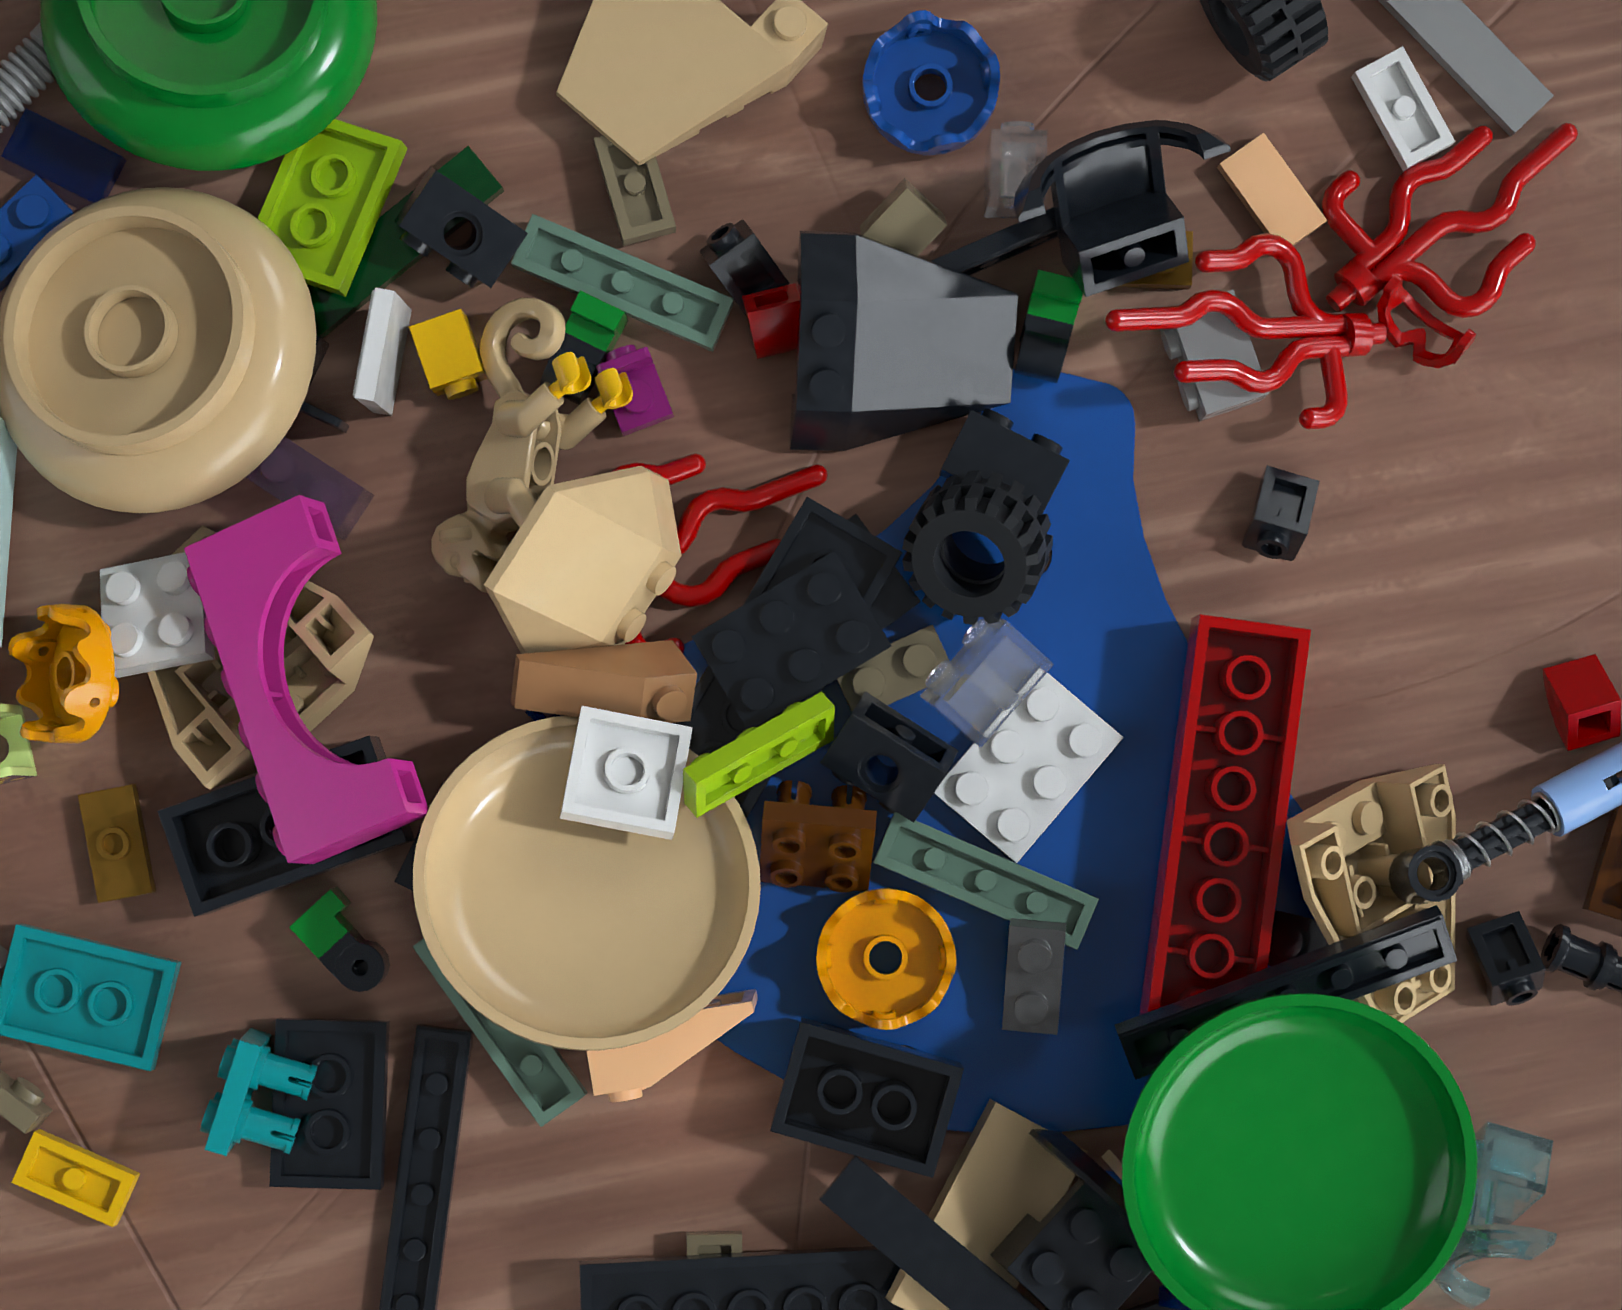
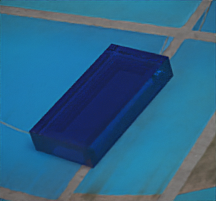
[1,108,127,203]

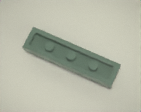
[511,214,734,352]
[873,812,1099,950]
[412,938,588,1127]

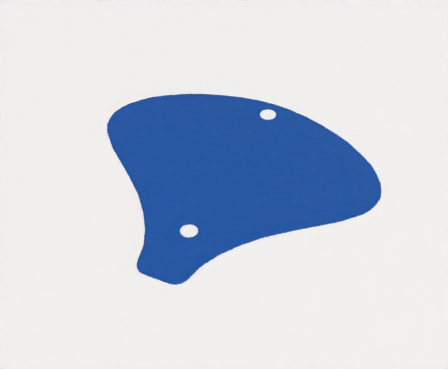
[673,368,1314,1132]

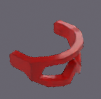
[1376,274,1477,369]

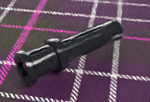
[1541,924,1622,993]

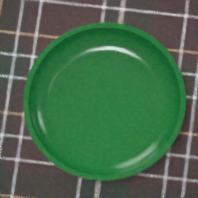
[40,0,377,171]
[1122,993,1478,1310]

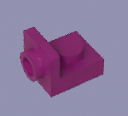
[596,345,674,436]

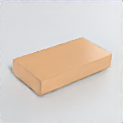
[1217,133,1327,246]

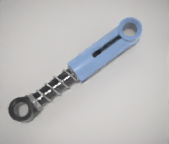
[1389,742,1622,905]

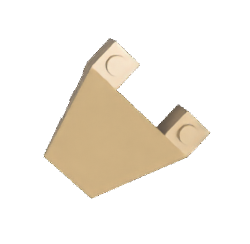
[556,0,828,166]

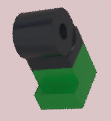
[1014,269,1083,383]
[540,290,628,405]
[289,887,390,992]

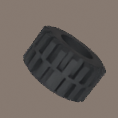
[1200,0,1329,82]
[902,470,1053,625]

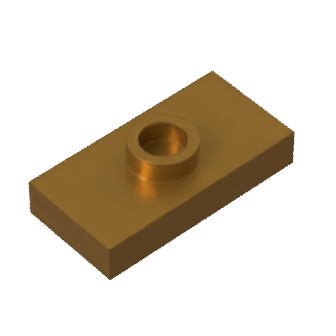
[78,784,156,903]

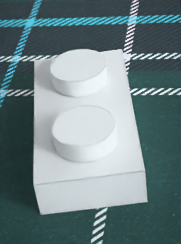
[1351,46,1456,171]

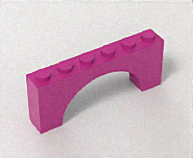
[184,495,429,864]

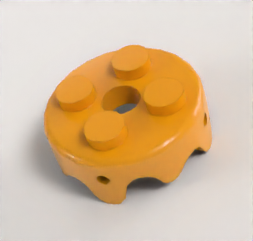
[8,604,119,743]
[816,888,956,1030]

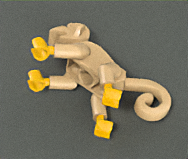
[431,298,633,593]

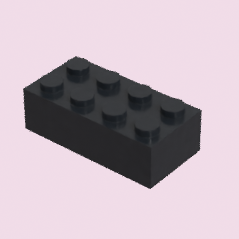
[158,735,415,917]

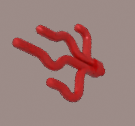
[1322,123,1578,318]
[1105,233,1387,430]
[611,453,828,653]

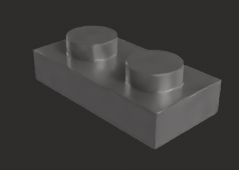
[1002,918,1066,1035]

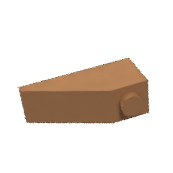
[511,640,697,723]

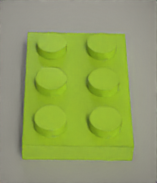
[258,119,408,297]

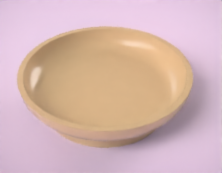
[0,187,316,513]
[413,716,761,1051]

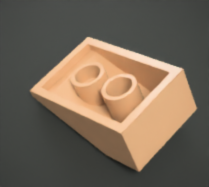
[587,989,758,1102]

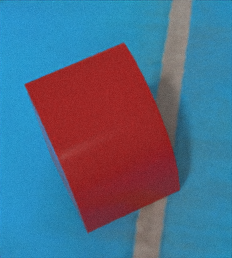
[742,283,800,360]
[1543,654,1621,751]

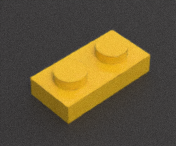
[11,1129,140,1227]

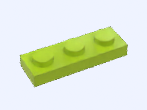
[683,691,835,818]

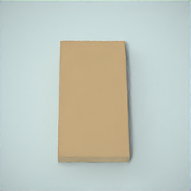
[885,1099,1088,1310]

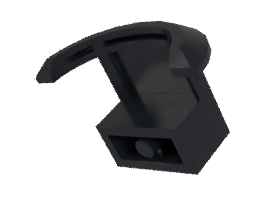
[1013,120,1231,297]
[990,1129,1152,1310]

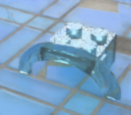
[1434,1121,1557,1309]

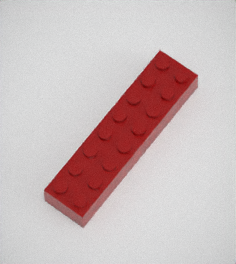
[1139,614,1311,1015]

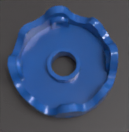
[862,10,1000,156]

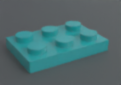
[0,923,182,1071]

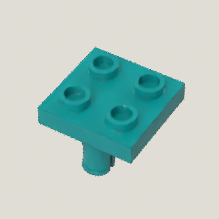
[200,1028,318,1156]

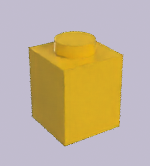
[409,309,488,400]

